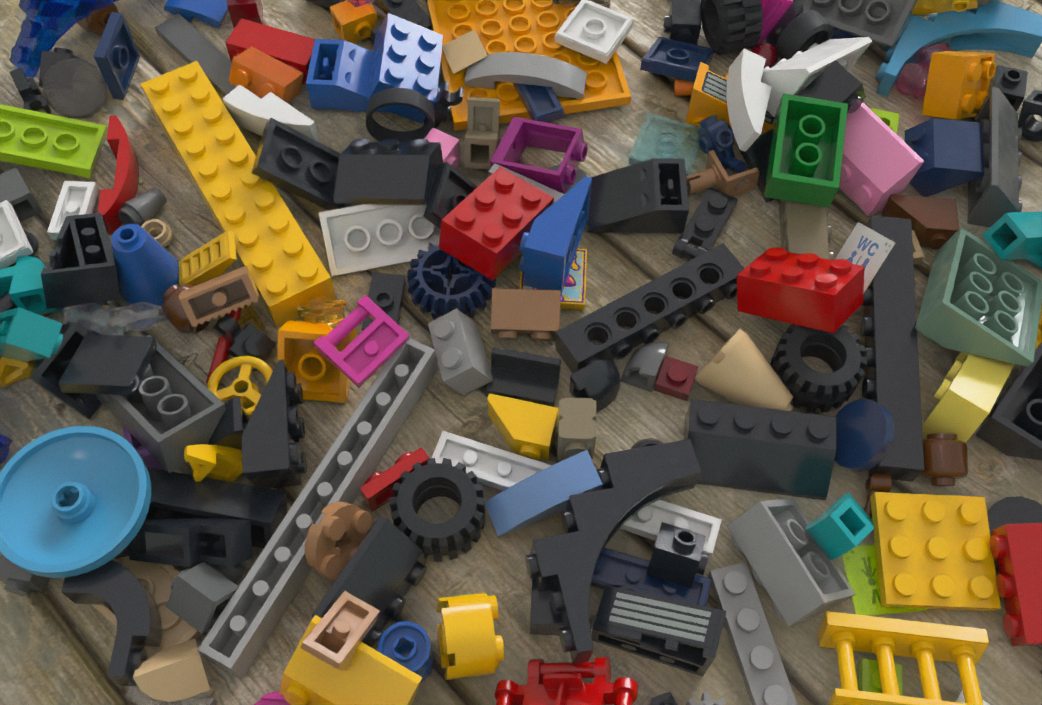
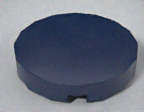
[834,399,895,472]

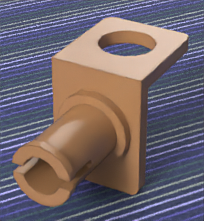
[686,150,759,197]

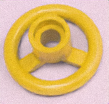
[207,356,273,419]

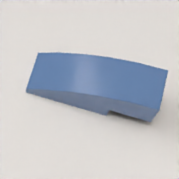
[485,450,603,537]

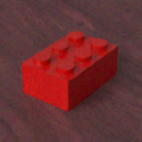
[439,167,554,281]
[737,247,865,333]

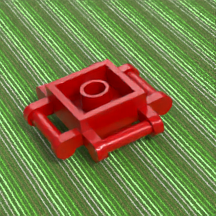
[494,657,638,705]

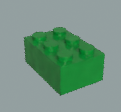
[764,93,848,208]

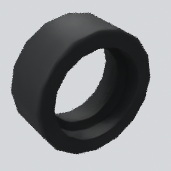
[775,10,833,60]

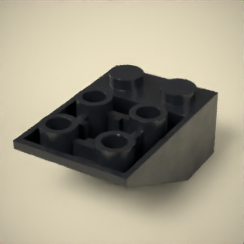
[588,158,689,233]
[241,360,307,489]

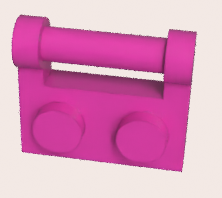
[313,295,409,388]

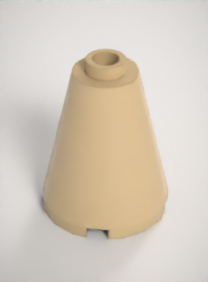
[694,328,794,411]

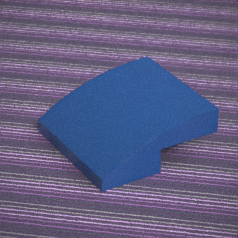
[164,0,229,29]

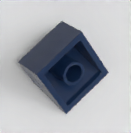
[905,118,985,197]

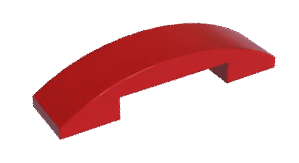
[98,115,139,235]

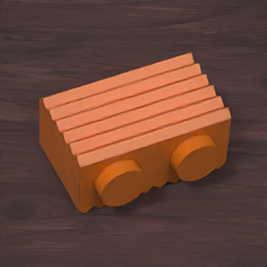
[229,46,304,103]

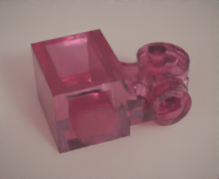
[896,42,953,98]

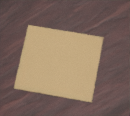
[442,29,488,74]

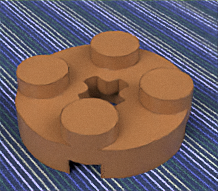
[305,501,372,580]

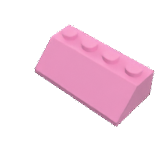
[839,103,924,216]

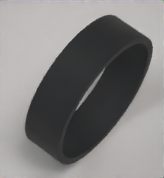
[366,88,435,142]

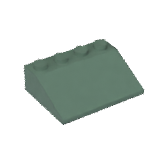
[915,227,1042,367]

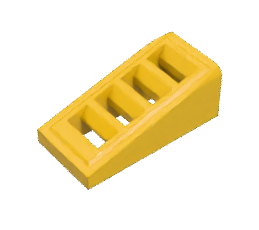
[178,230,237,286]

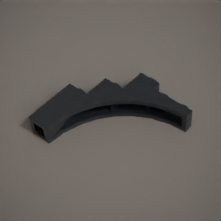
[525,439,701,665]

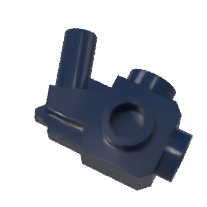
[697,114,746,173]

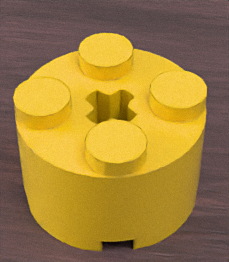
[436,593,504,680]

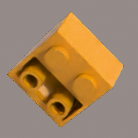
[922,51,996,120]

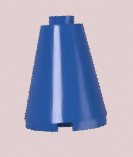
[111,224,180,311]

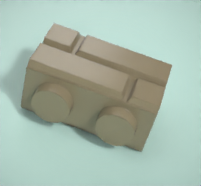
[556,398,596,463]

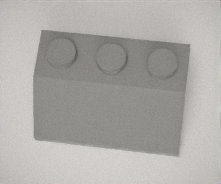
[727,498,856,626]

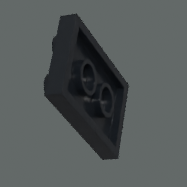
[252,118,345,211]

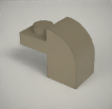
[464,97,500,170]

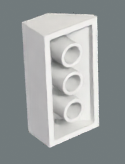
[761,37,872,118]

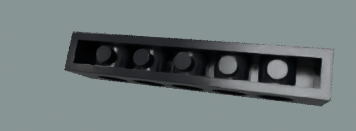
[555,243,745,373]

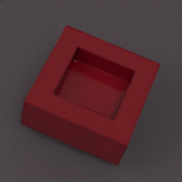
[654,356,699,401]

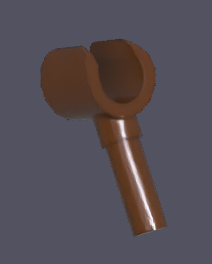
[864,473,892,518]

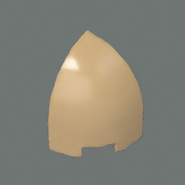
[133,638,210,702]

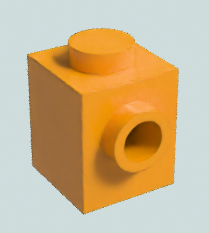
[330,0,378,43]

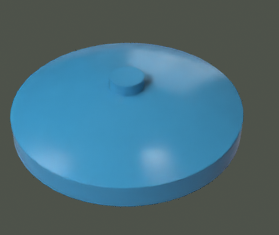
[0,426,151,578]

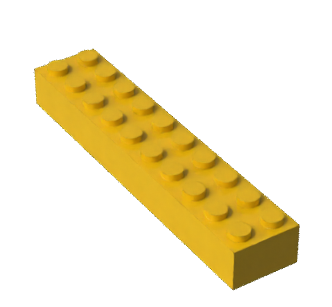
[140,61,337,328]

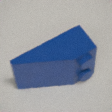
[519,176,592,295]

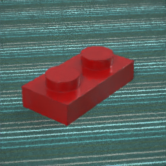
[360,447,430,512]

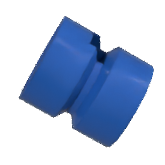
[378,621,434,683]

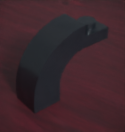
[61,560,162,686]

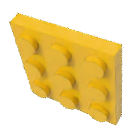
[870,492,1001,611]

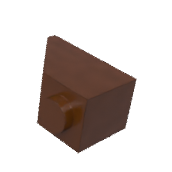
[881,194,960,249]

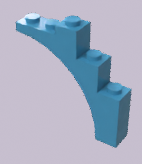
[876,0,1042,97]

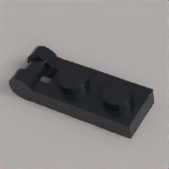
[672,187,738,259]

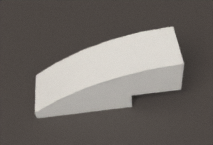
[726,49,772,152]
[222,85,320,142]

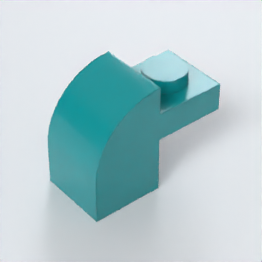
[0,256,58,315]
[805,492,875,560]

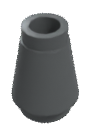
[117,188,167,226]

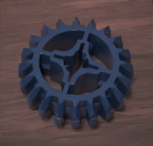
[407,242,496,320]

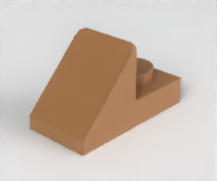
[301,591,380,671]

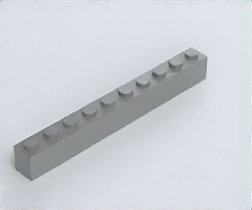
[197,338,437,680]

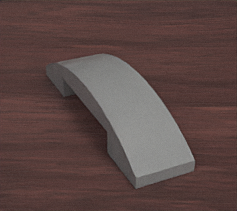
[464,52,587,99]

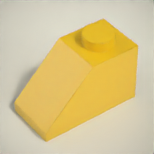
[487,393,558,461]

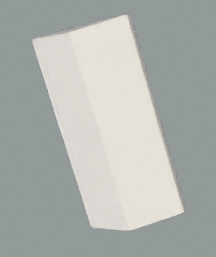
[319,203,440,277]

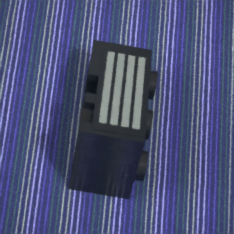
[591,585,726,677]

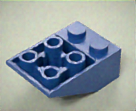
[306,39,391,113]

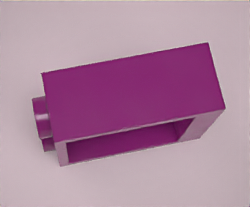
[490,117,588,194]

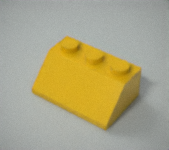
[279,615,422,705]

